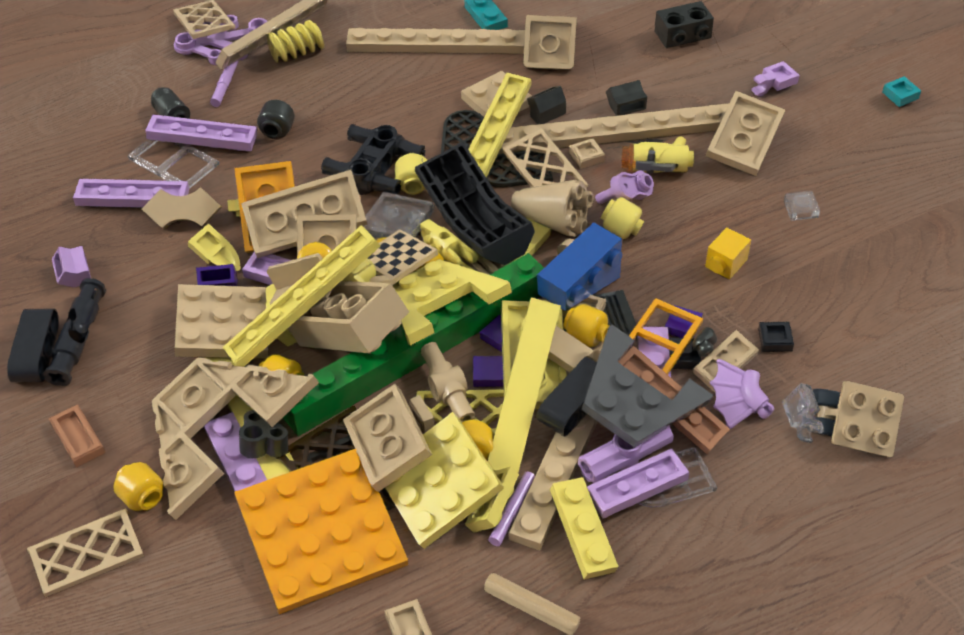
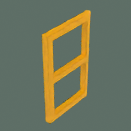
[629,298,703,375]

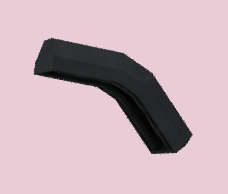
[415,142,535,265]

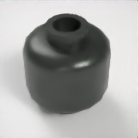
[257,99,295,139]

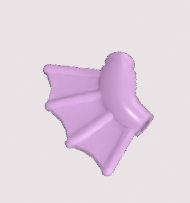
[710,359,774,429]

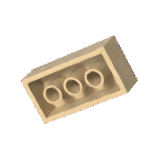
[287,281,409,353]

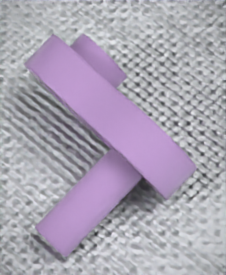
[595,170,654,204]

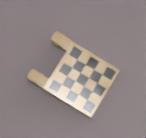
[368,229,438,286]

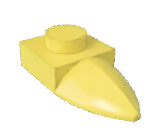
[188,223,241,271]

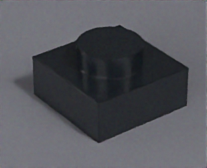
[669,338,701,370]

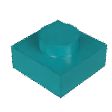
[882,76,921,107]

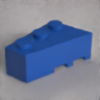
[537,223,623,311]

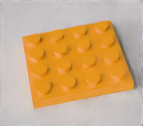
[234,448,408,614]

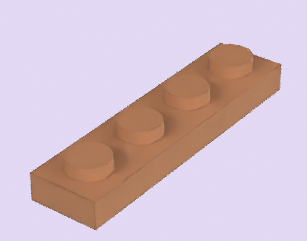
[619,346,730,455]

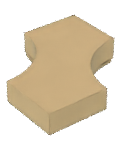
[142,187,222,229]

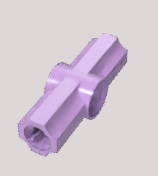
[578,425,674,483]

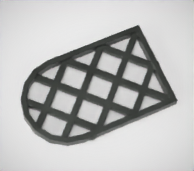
[441,110,484,153]
[487,151,553,187]

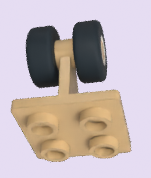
[806,381,904,457]

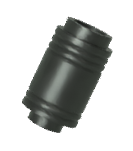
[151,87,191,119]

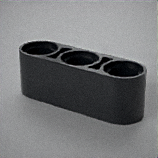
[7,308,59,382]
[536,356,597,436]

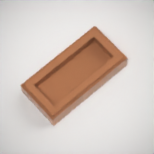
[48,404,105,468]

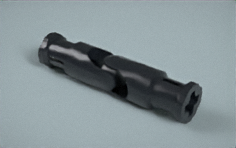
[43,278,107,386]

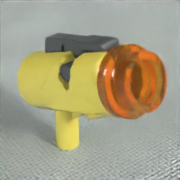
[621,136,694,174]

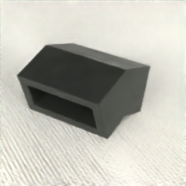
[606,80,647,116]
[527,86,566,124]

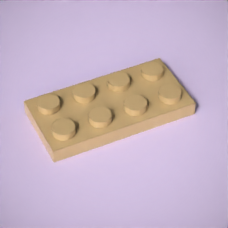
[241,170,368,258]

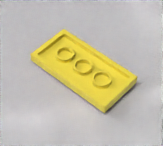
[501,300,566,409]

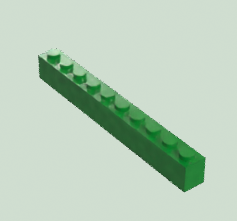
[283,253,544,437]

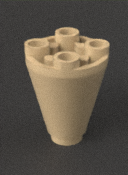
[511,180,593,237]

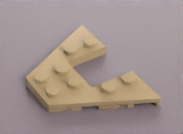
[152,357,319,520]

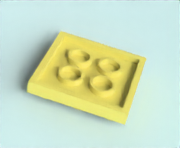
[385,412,504,549]

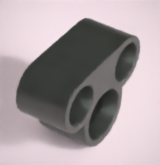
[239,410,288,459]

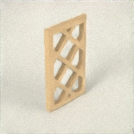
[173,0,236,39]
[502,128,588,188]
[27,508,144,597]

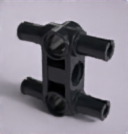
[321,124,426,197]

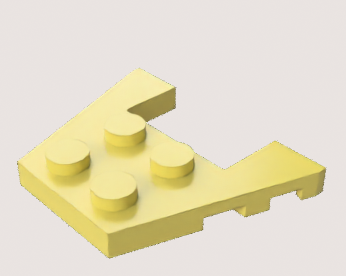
[393,259,512,345]

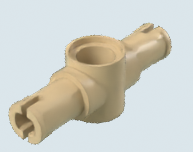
[421,342,475,423]

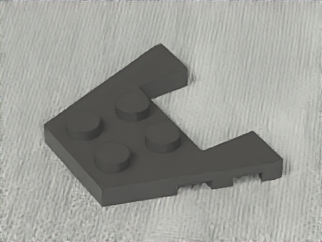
[581,324,713,448]

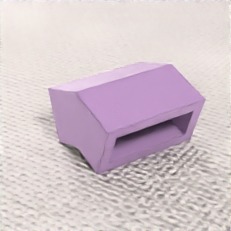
[52,246,91,287]

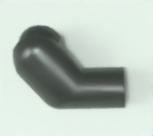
[692,327,717,357]

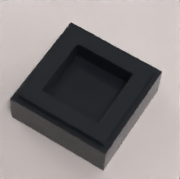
[758,322,794,352]

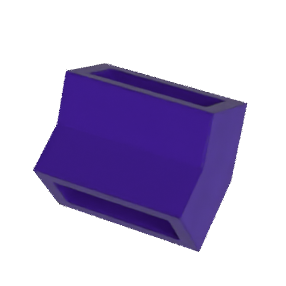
[196,264,238,286]

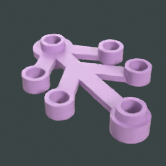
[173,15,267,65]

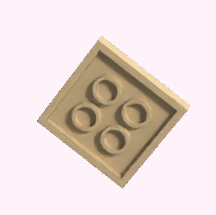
[175,284,268,358]

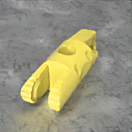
[420,219,479,266]

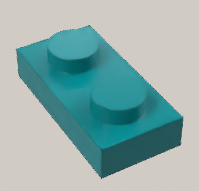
[464,0,508,30]

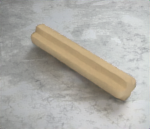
[484,573,580,635]

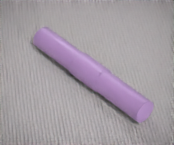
[210,60,238,107]
[488,471,535,546]

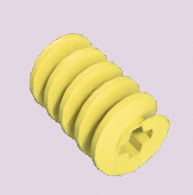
[267,20,324,63]

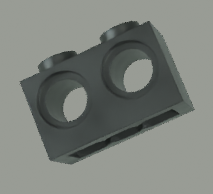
[654,1,714,48]

